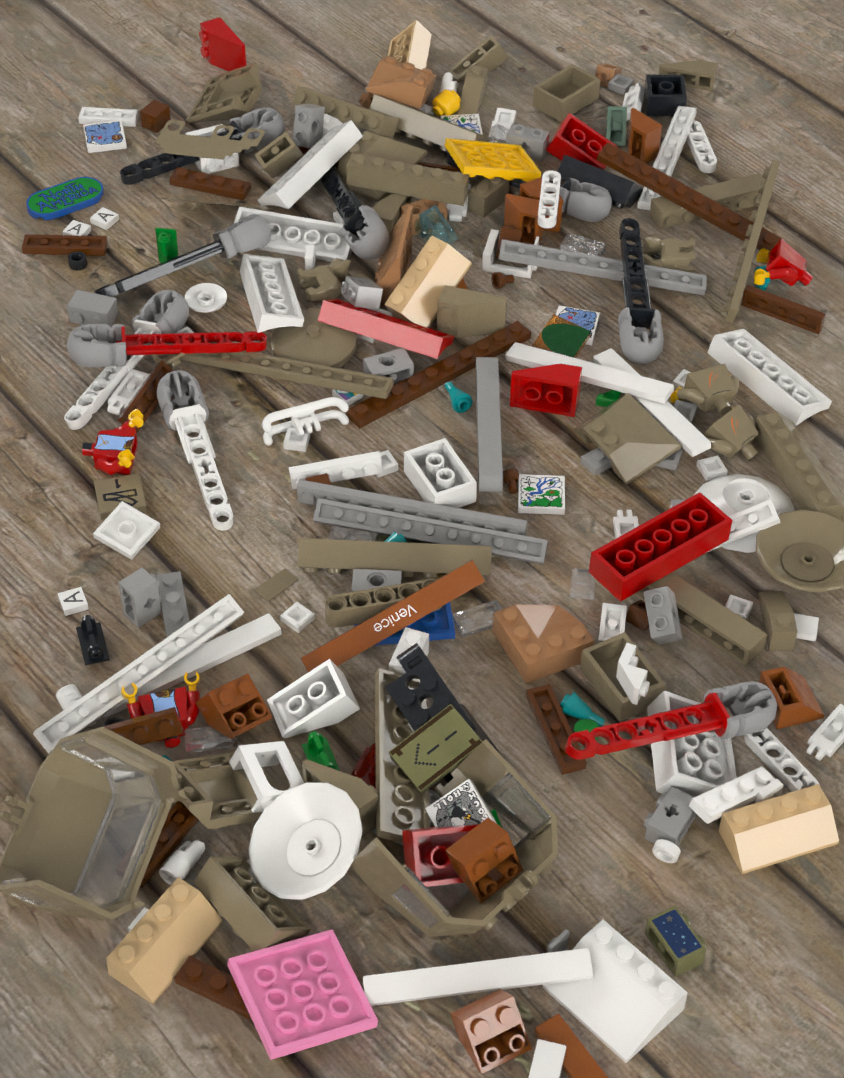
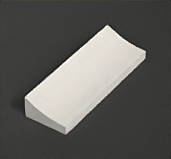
[257,120,363,209]
[234,207,352,262]
[240,254,304,333]
[707,329,832,426]

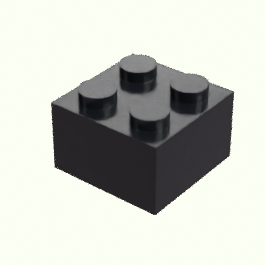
[644,74,687,117]

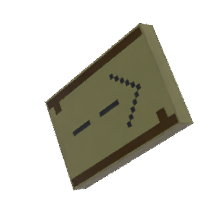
[388,704,483,794]

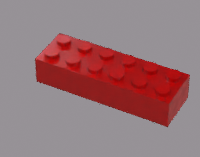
[589,492,733,602]

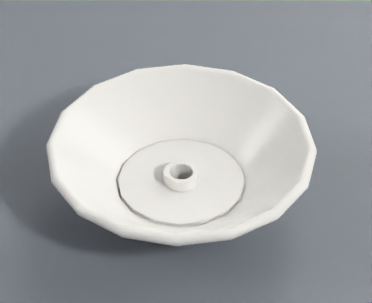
[693,474,795,553]
[248,782,363,900]

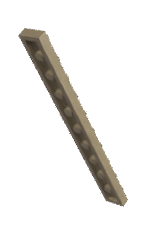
[723,160,780,324]
[181,351,394,399]

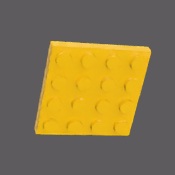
[445,138,541,182]

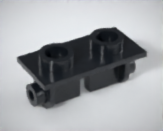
[76,615,110,666]

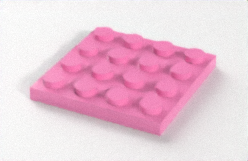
[227,929,378,1060]

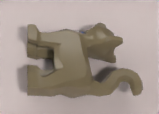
[632,234,696,273]
[297,258,367,302]

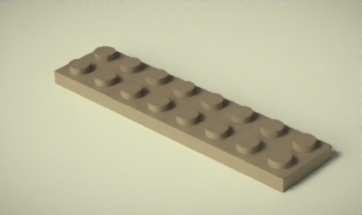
[375,668,431,843]

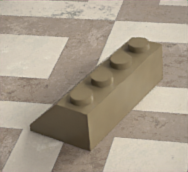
[194,856,311,952]

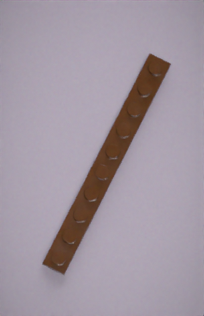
[596,142,783,251]
[346,321,531,429]

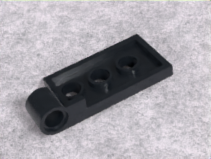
[385,643,477,731]

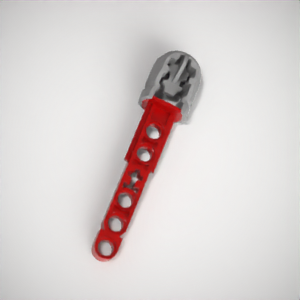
[67,324,267,367]
[565,681,777,760]

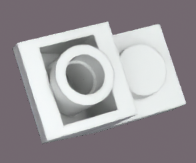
[616,643,650,705]

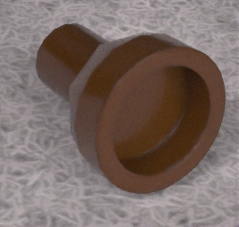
[491,272,514,289]
[503,468,519,494]

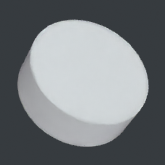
[652,839,681,863]

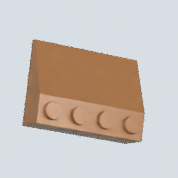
[375,205,413,306]

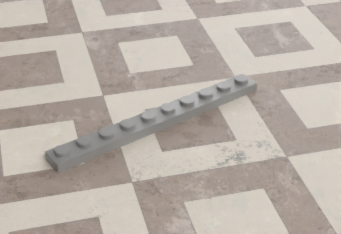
[499,239,707,296]
[297,479,527,536]
[313,498,548,565]

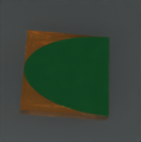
[532,314,591,358]

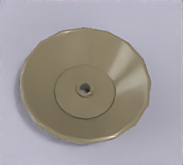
[755,510,844,593]

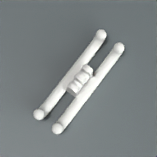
[262,397,349,446]

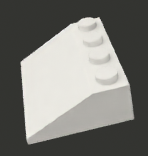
[647,691,737,797]
[542,920,688,1063]

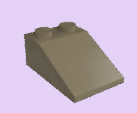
[437,285,507,338]
[302,759,379,839]

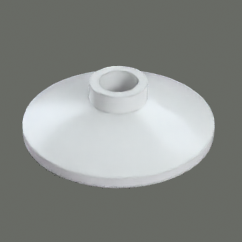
[185,283,227,313]

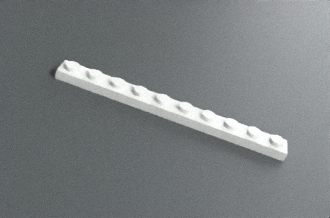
[33,594,245,754]

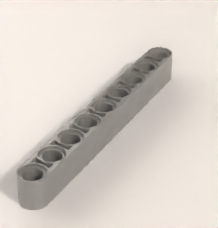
[476,357,503,492]

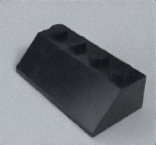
[557,155,643,209]

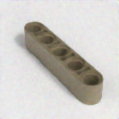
[325,579,442,627]

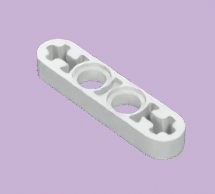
[686,120,717,173]
[537,170,561,228]
[744,727,820,792]

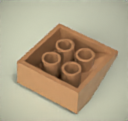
[366,56,437,109]
[492,604,594,684]

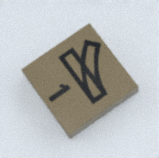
[94,473,147,520]

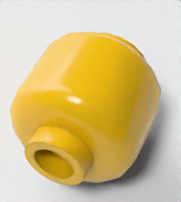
[433,89,461,117]

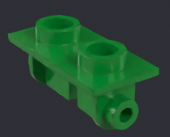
[155,228,179,263]
[301,731,340,771]

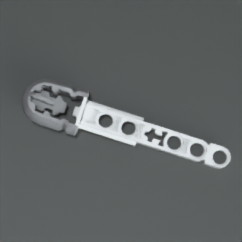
[64,290,189,430]
[157,370,233,531]

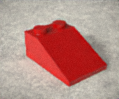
[199,17,246,71]
[546,113,617,170]
[510,363,582,417]
[402,824,479,888]

